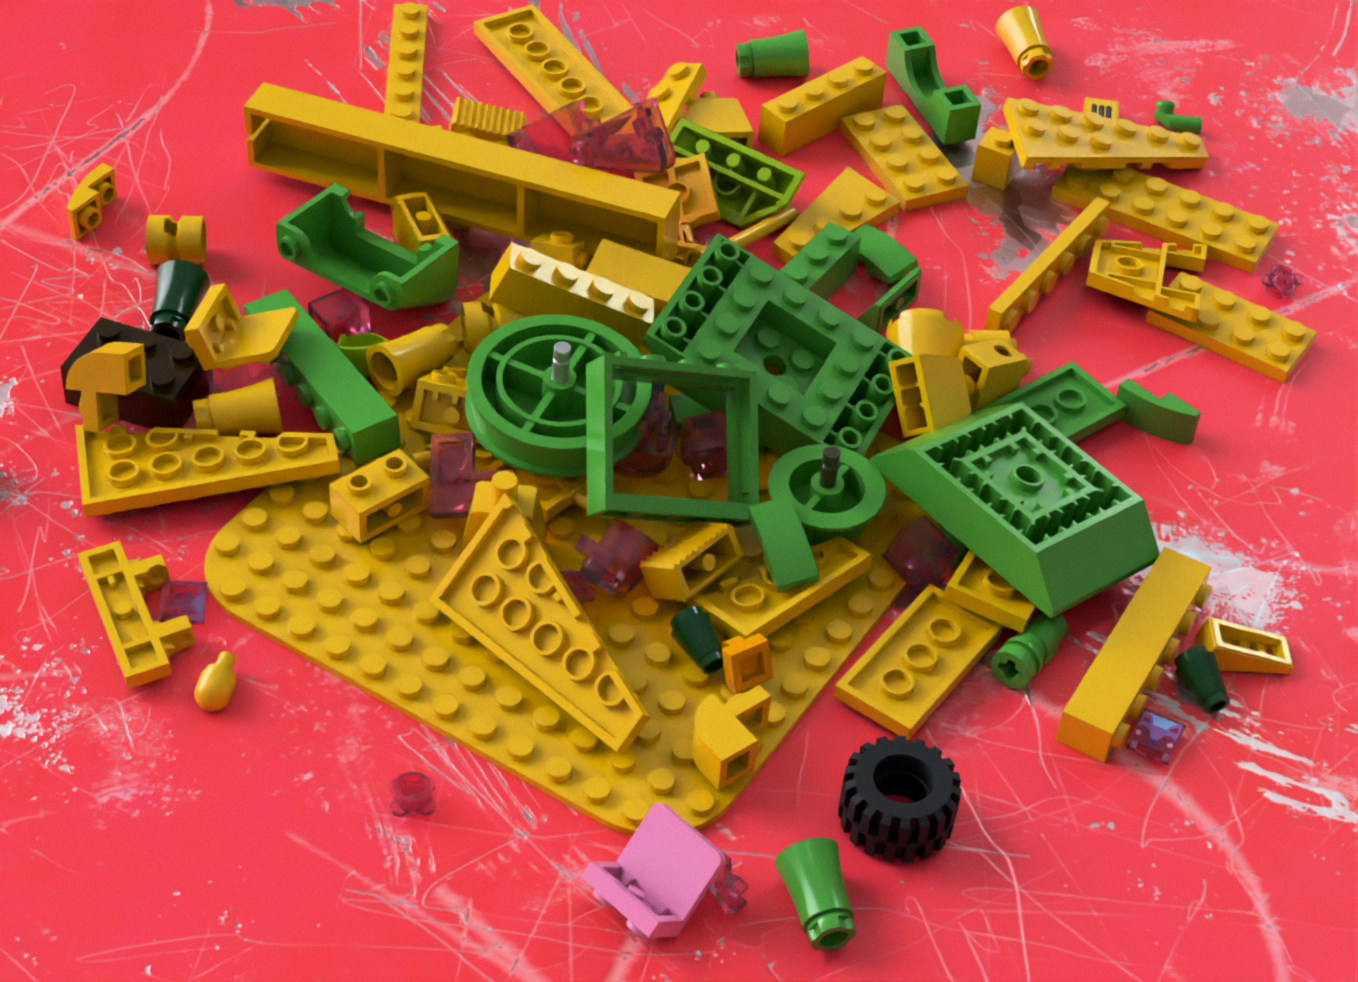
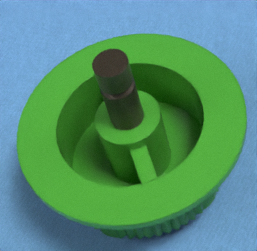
[767,444,886,546]

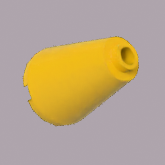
[886,308,965,357]

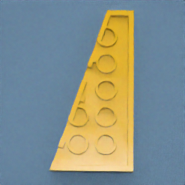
[1002,97,1209,169]
[75,425,341,517]
[428,493,650,755]

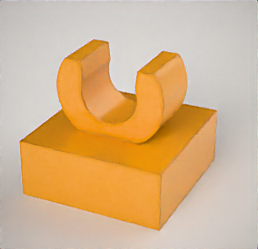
[721,633,773,694]

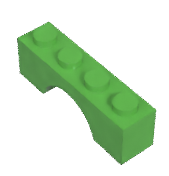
[885,26,981,145]

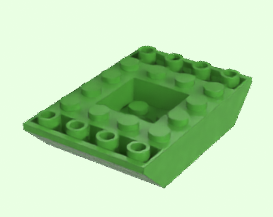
[643,233,913,456]
[869,402,1160,618]

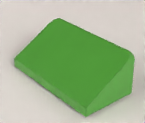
[856,267,922,333]

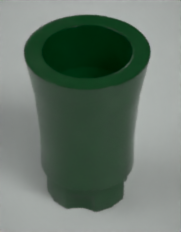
[149,260,210,341]

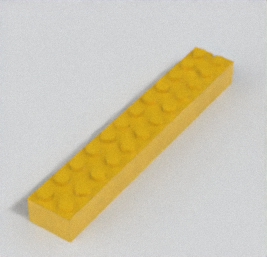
[243,82,681,262]

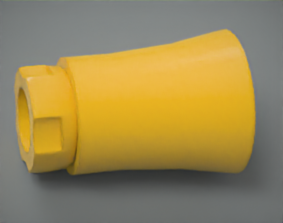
[995,5,1054,80]
[366,323,458,397]
[192,377,284,436]

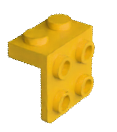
[184,283,299,371]

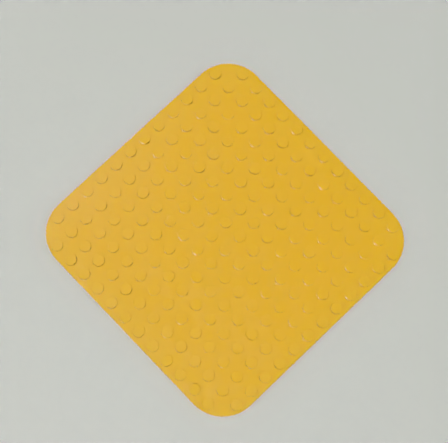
[204,292,941,836]

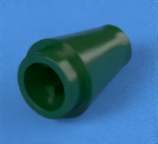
[670,606,723,674]
[1174,645,1230,714]

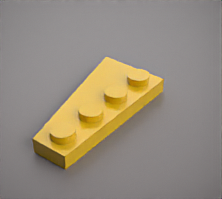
[600,62,708,165]
[772,167,901,264]
[687,536,871,639]

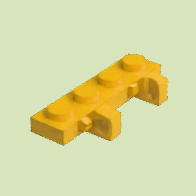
[77,540,196,689]

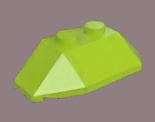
[665,117,806,229]

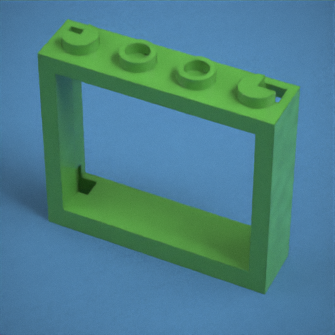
[586,350,760,528]

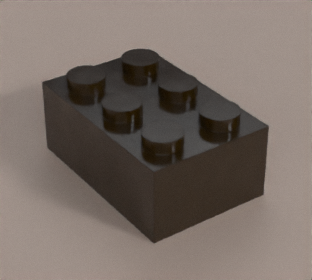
[60,317,213,429]

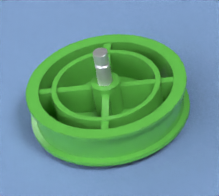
[465,314,652,477]

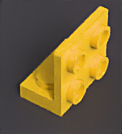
[410,364,479,443]

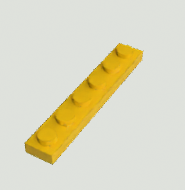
[384,2,428,123]
[984,196,1110,332]

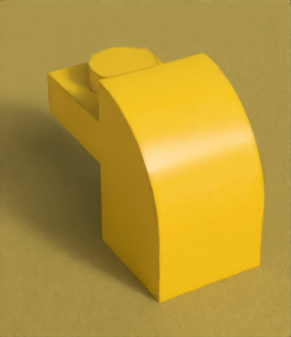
[66,342,146,432]
[691,685,771,790]

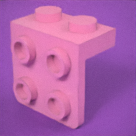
[581,803,726,939]

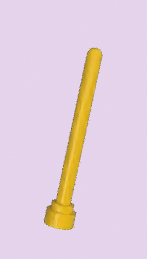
[683,207,798,268]

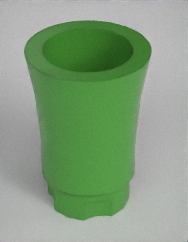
[735,29,809,78]
[774,837,856,951]

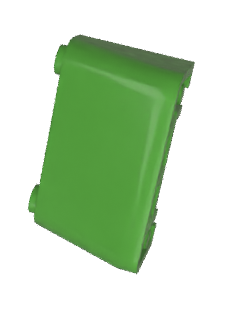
[276,183,459,310]

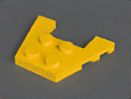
[1086,239,1207,323]

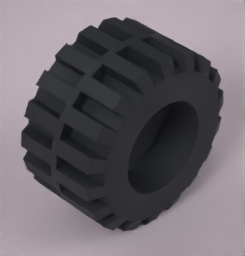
[838,735,962,863]

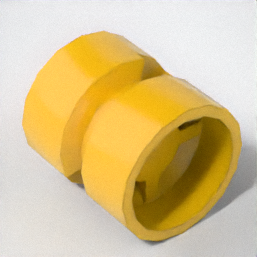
[146,215,207,266]
[461,301,522,354]

